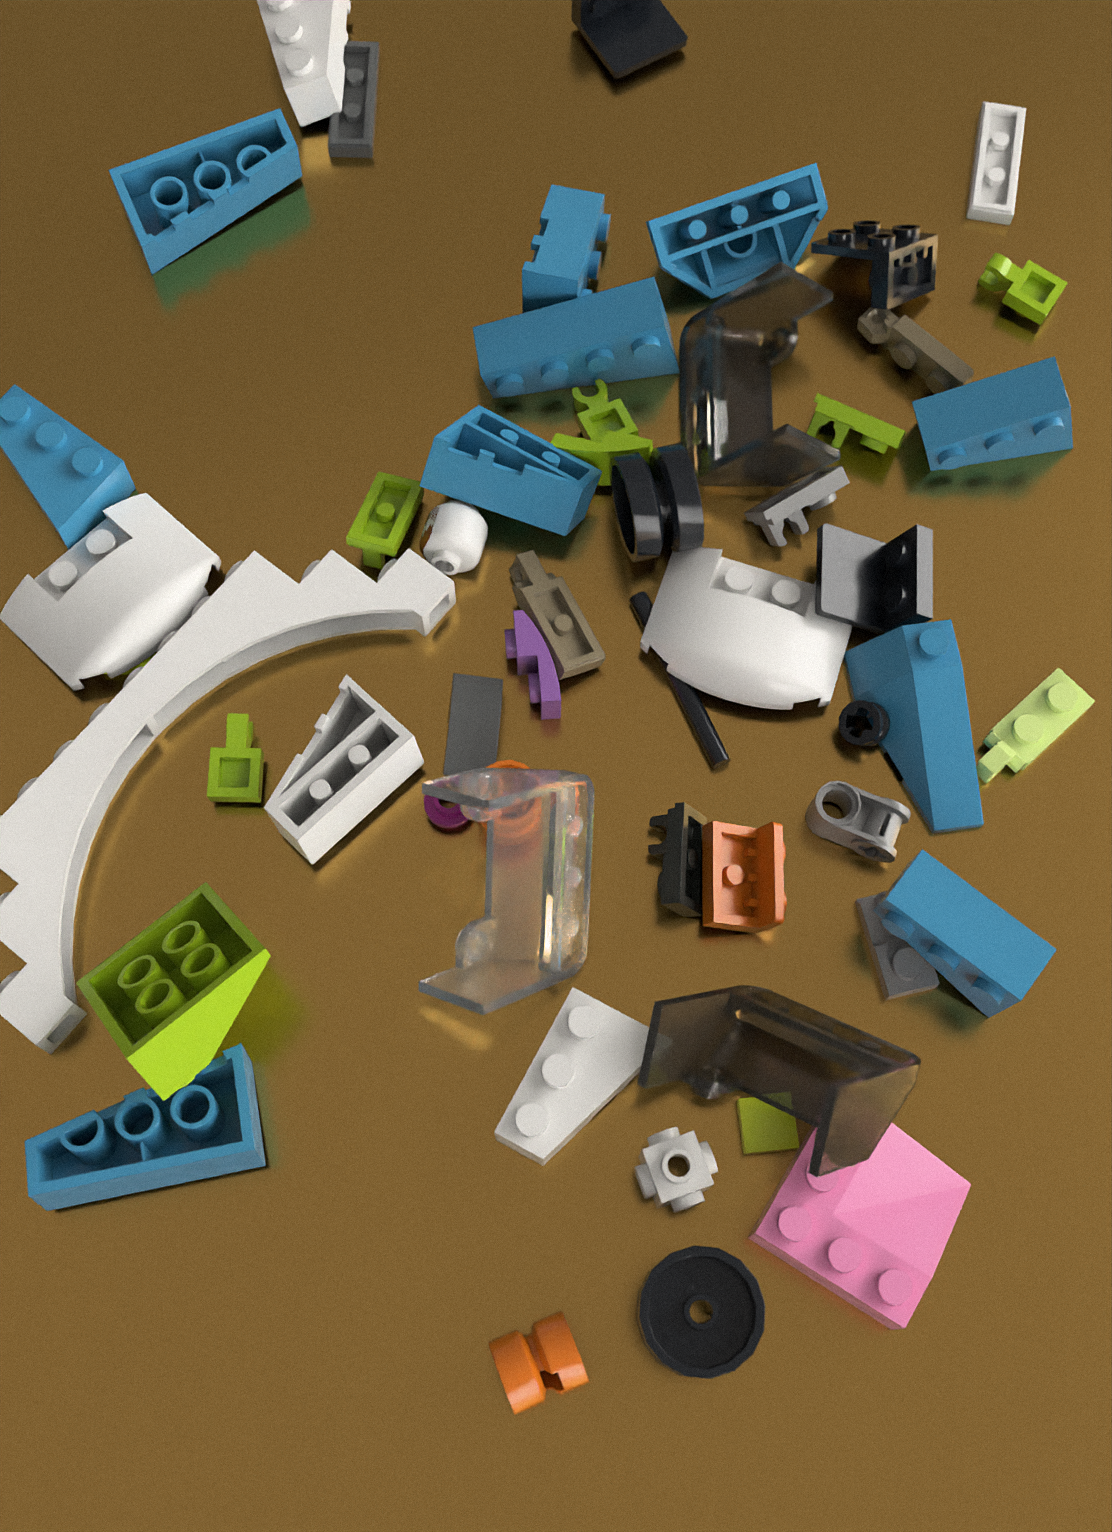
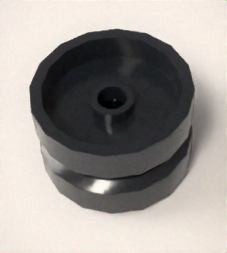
[609,442,704,562]
[635,1245,766,1379]

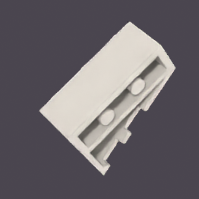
[257,0,351,127]
[264,674,425,865]
[494,987,669,1166]

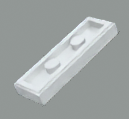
[966,101,1026,225]

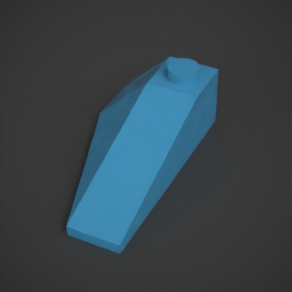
[843,619,984,834]

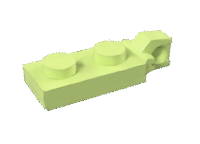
[976,667,1095,784]

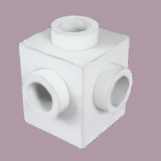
[634,1127,718,1213]

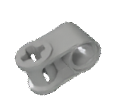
[805,780,911,863]

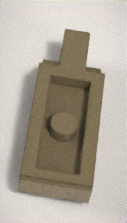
[857,307,974,394]
[509,550,606,680]

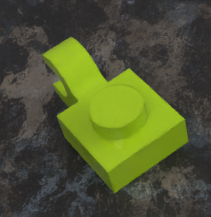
[978,253,1068,325]
[207,713,264,802]

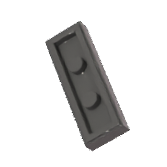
[328,41,380,158]

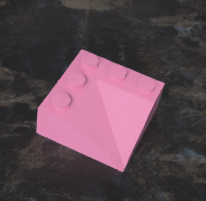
[748,1089,971,1330]

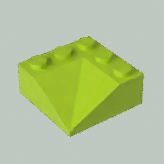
[76,882,271,1101]

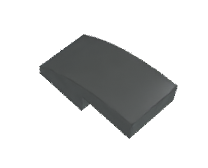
[442,673,503,778]

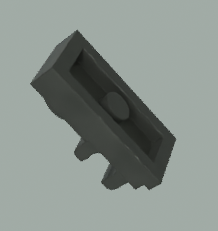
[648,802,707,917]

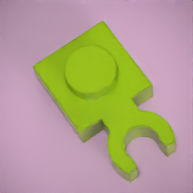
[572,379,639,443]

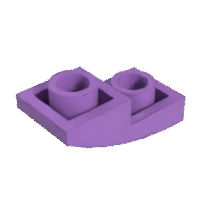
[504,610,561,720]

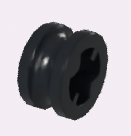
[838,700,890,746]

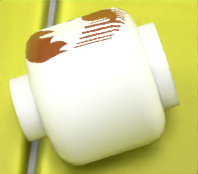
[419,500,488,575]

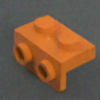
[702,821,787,934]

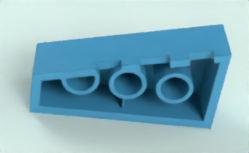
[108,108,302,275]
[472,277,680,398]
[24,1043,266,1211]

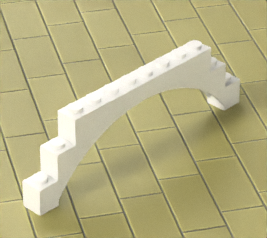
[0,548,456,1055]

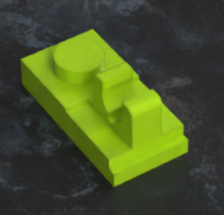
[807,393,906,454]
[346,471,424,569]

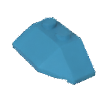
[646,163,829,299]

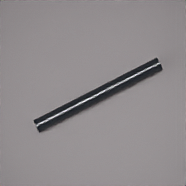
[629,591,731,769]

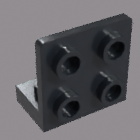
[571,0,688,79]
[811,220,938,310]
[815,523,933,635]

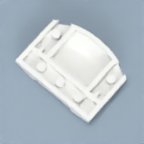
[0,493,222,691]
[640,547,852,710]

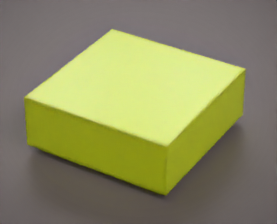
[736,1093,800,1155]

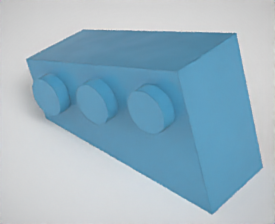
[522,184,611,313]
[912,356,1073,471]
[0,384,136,550]
[419,405,602,536]
[873,849,1057,1018]

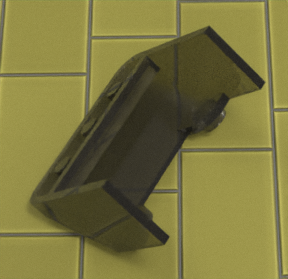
[679,262,840,487]
[637,985,921,1178]

